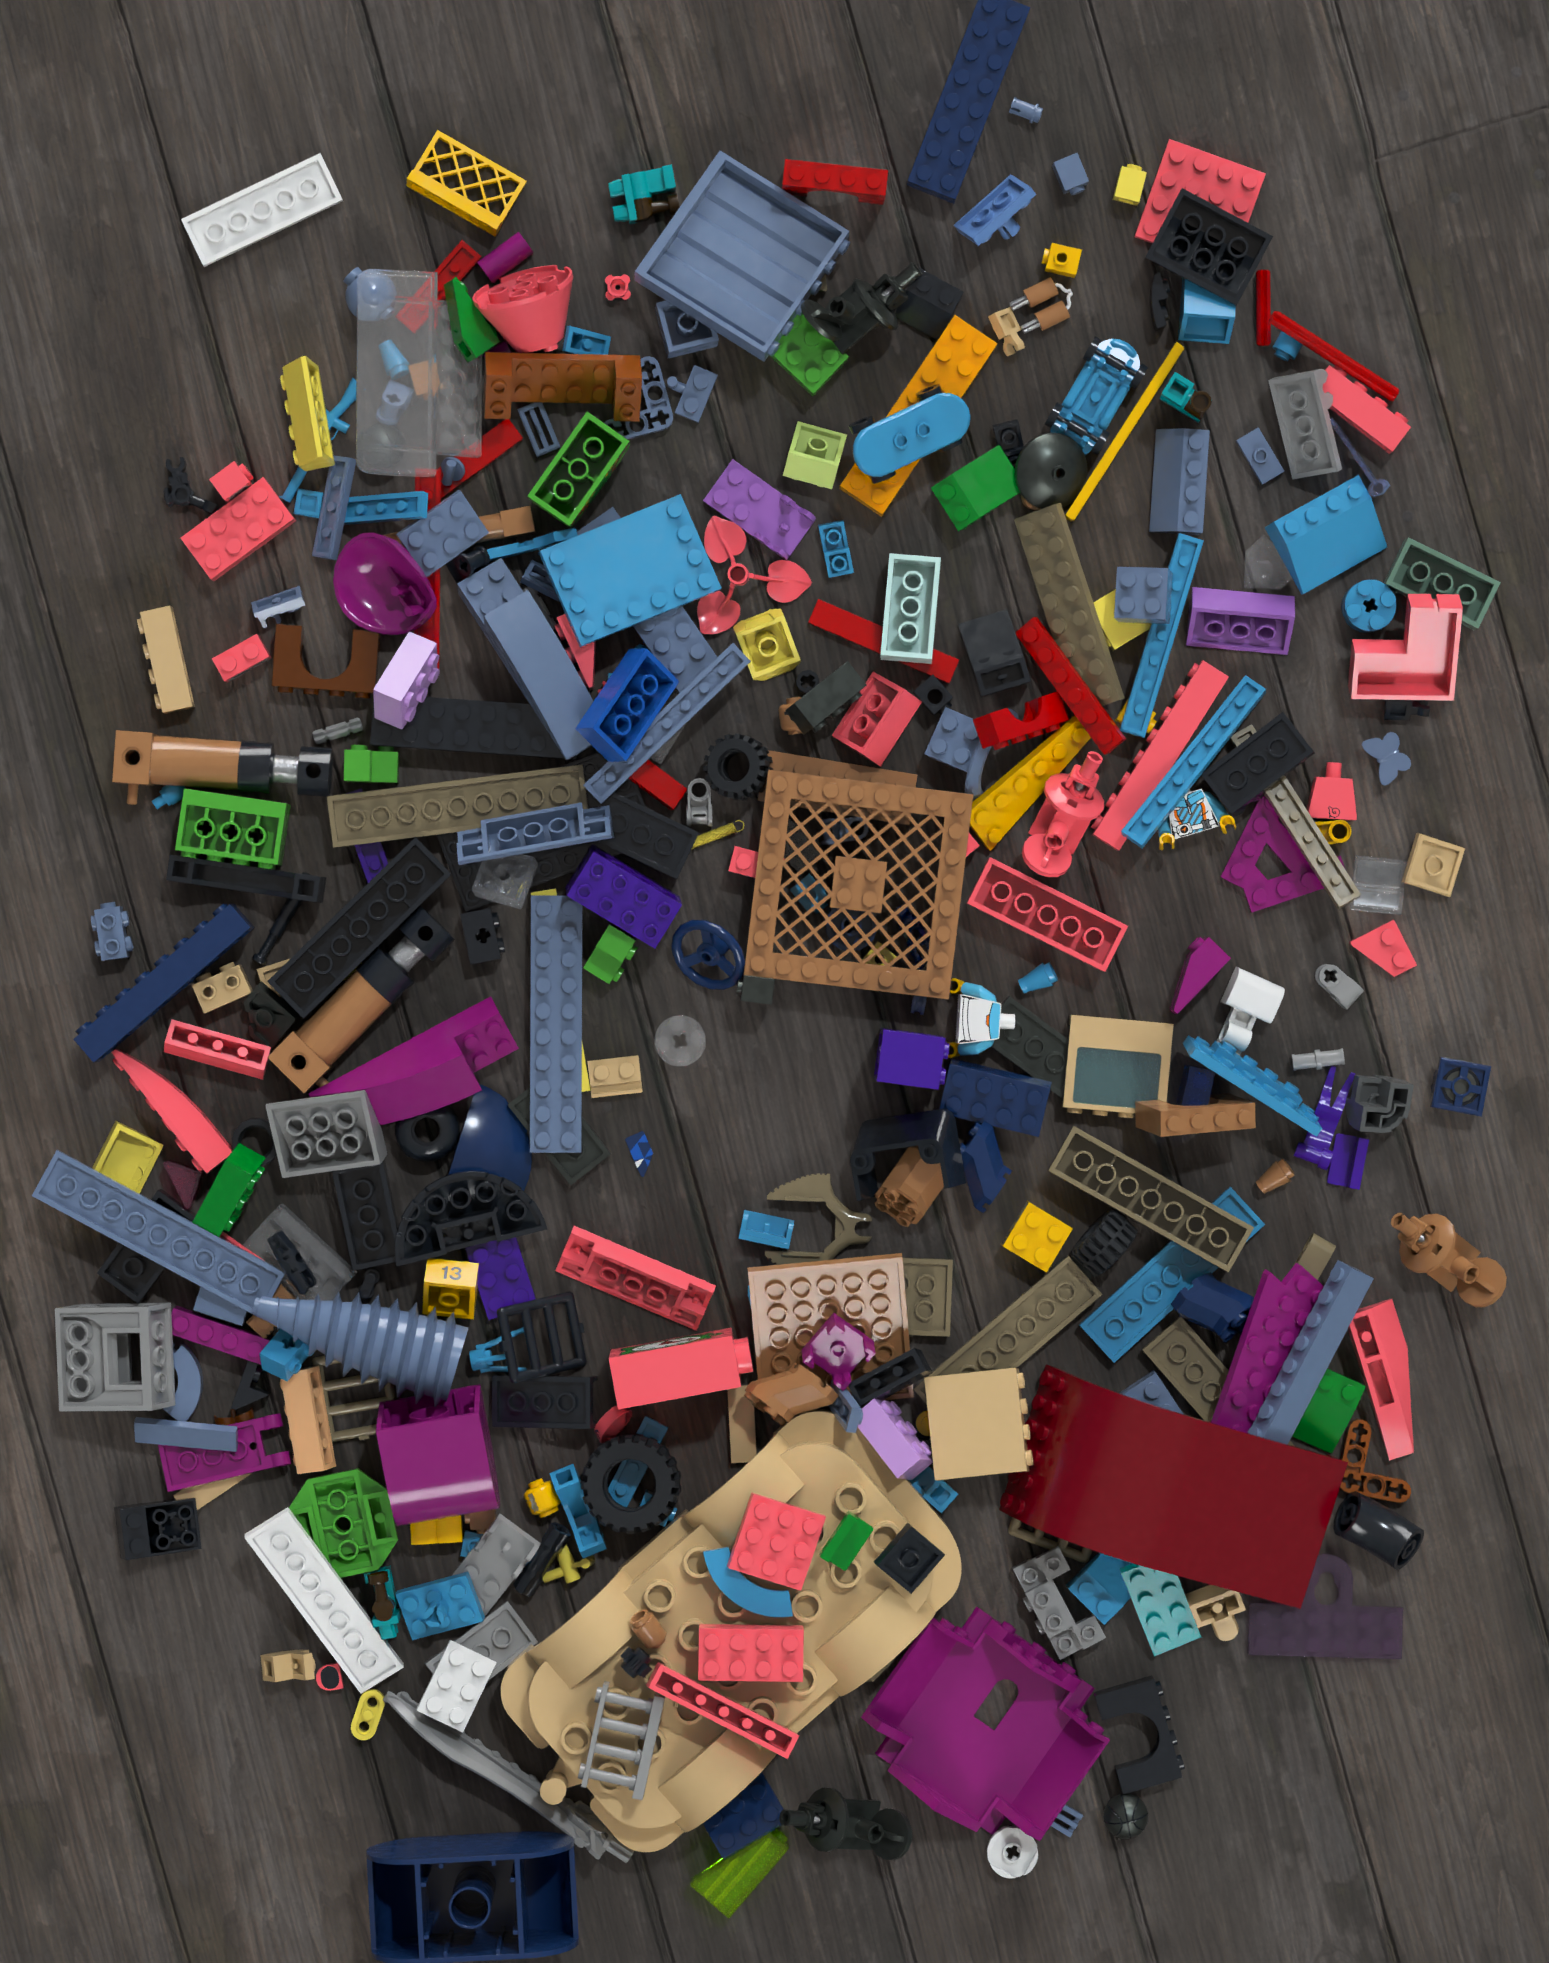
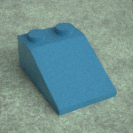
[1066,1552,1132,1625]

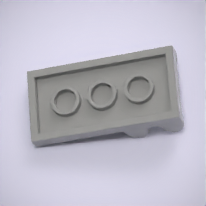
[1268,369,1342,480]
[451,1513,541,1616]
[425,1601,538,1681]

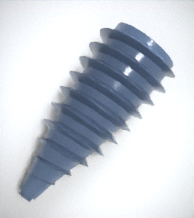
[252,1291,469,1407]

